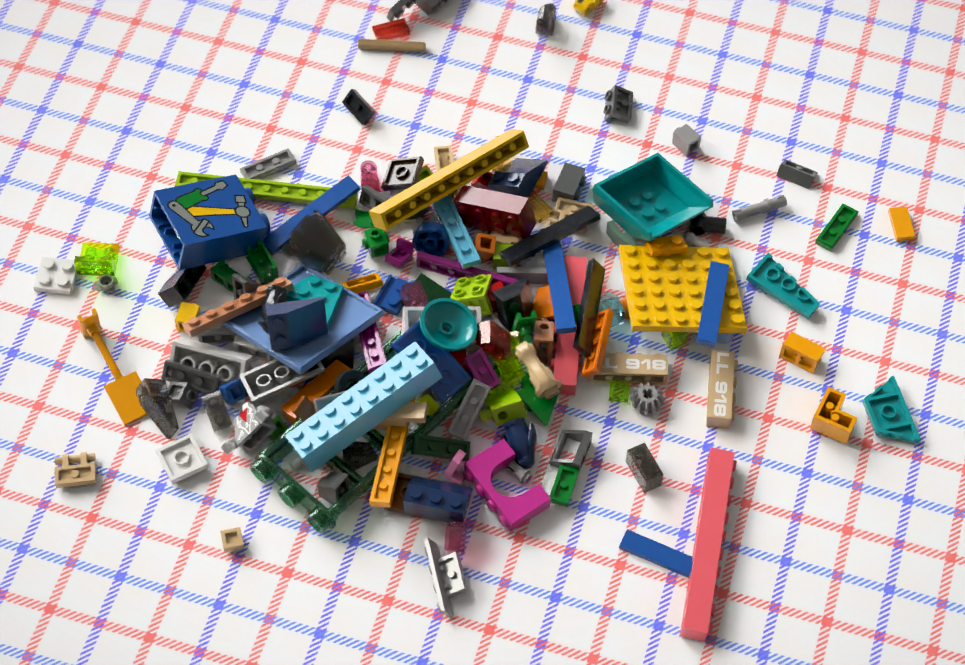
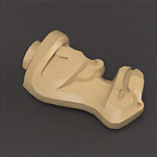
[515,341,562,400]

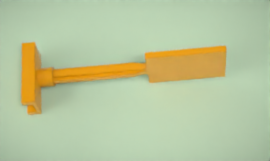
[77,308,157,426]

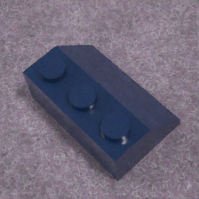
[403,475,473,525]

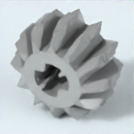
[630,381,664,416]

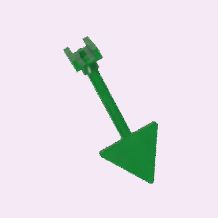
[512,311,562,426]

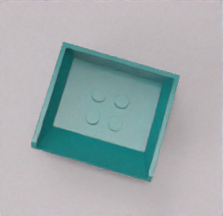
[592,152,714,241]

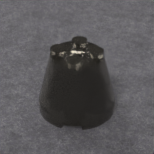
[281,209,347,275]

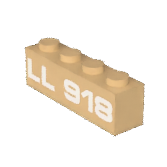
[706,350,738,429]
[589,352,668,385]

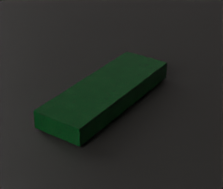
[411,434,471,462]

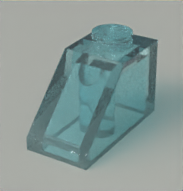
[598,292,625,328]

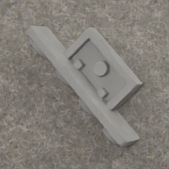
[424,538,468,618]

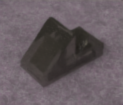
[342,441,379,471]

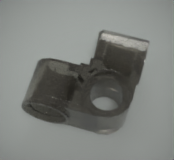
[535,3,556,36]

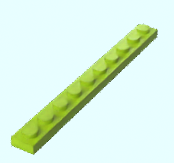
[175,171,359,209]

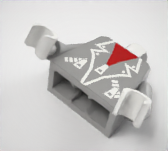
[220,402,277,455]

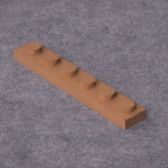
[182,277,294,338]

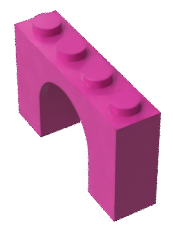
[463,439,551,532]

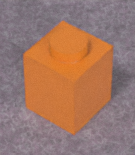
[473,233,496,261]

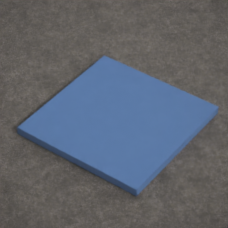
[222,263,384,374]

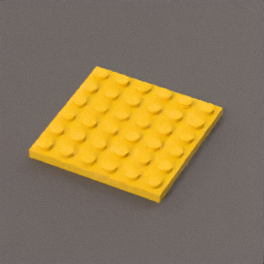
[618,245,747,334]

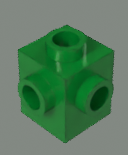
[361,227,390,259]

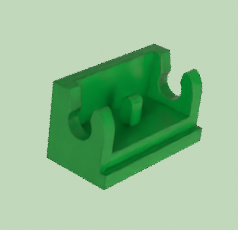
[246,240,279,285]
[210,259,252,294]

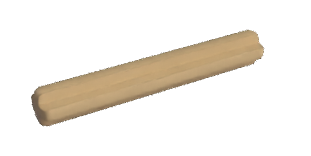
[357,38,426,52]

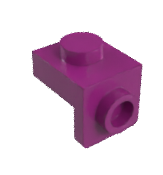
[385,237,414,268]

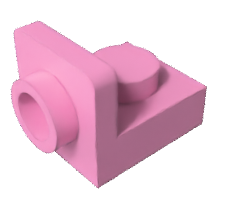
[442,449,466,484]

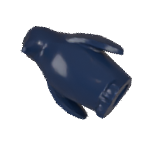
[501,418,537,469]

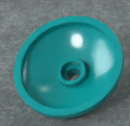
[420,298,477,351]

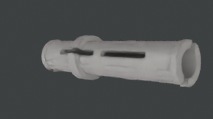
[732,195,787,222]

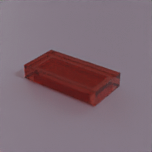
[372,18,410,40]

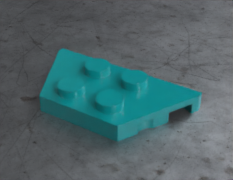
[862,376,921,443]

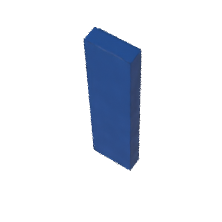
[619,529,693,578]

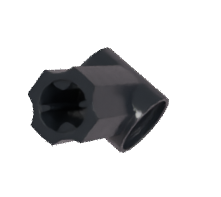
[689,213,727,236]

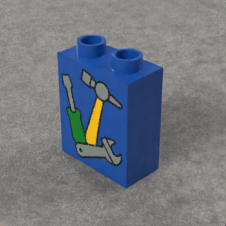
[149,174,270,270]

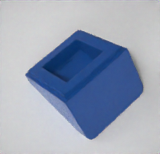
[219,379,248,405]

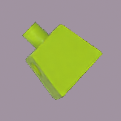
[478,386,527,426]

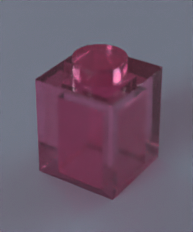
[399,280,428,307]
[444,521,468,553]

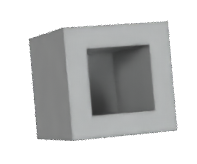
[672,123,701,156]

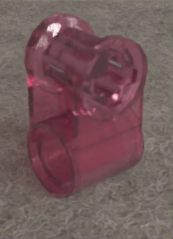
[360,160,380,193]

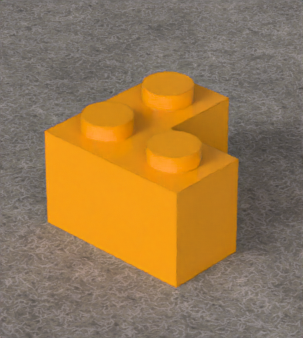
[810,387,858,444]

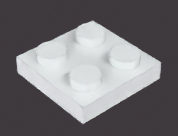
[33,256,80,295]
[155,433,209,484]

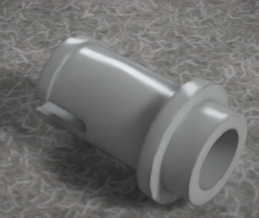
[506,461,533,484]

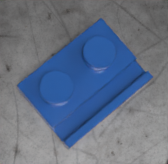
[373,275,412,317]

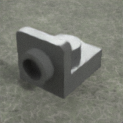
[163,381,199,409]

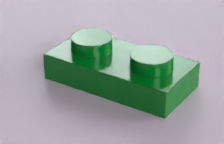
[549,464,579,508]

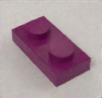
[463,348,501,388]

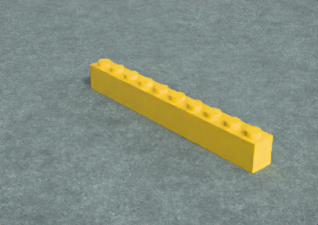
[369,129,529,231]

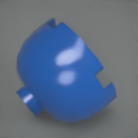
[412,221,450,257]

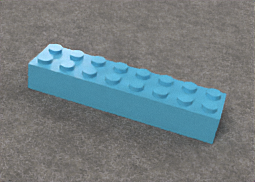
[285,342,442,472]

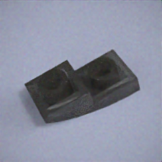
[201,390,233,433]

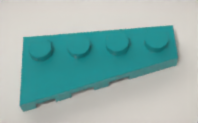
[746,252,820,320]

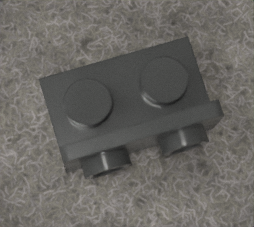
[603,85,633,123]

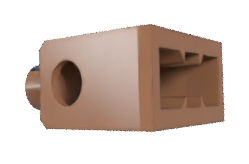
[533,318,554,366]

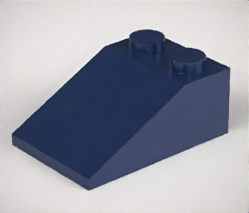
[487,158,548,198]
[265,297,328,351]

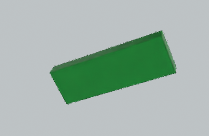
[815,203,859,252]

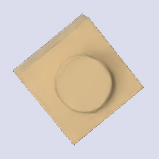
[220,527,244,552]

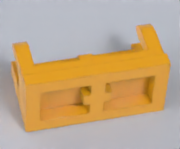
[779,332,826,374]

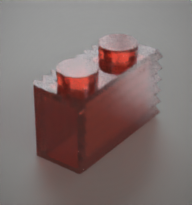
[475,320,511,359]

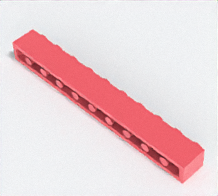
[680,447,737,642]

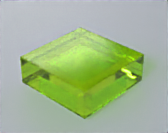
[608,381,630,403]

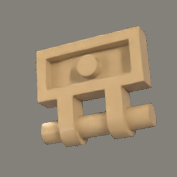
[550,197,594,233]
[54,452,96,488]

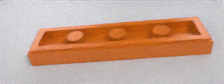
[582,308,614,379]

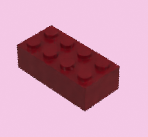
[454,185,537,238]

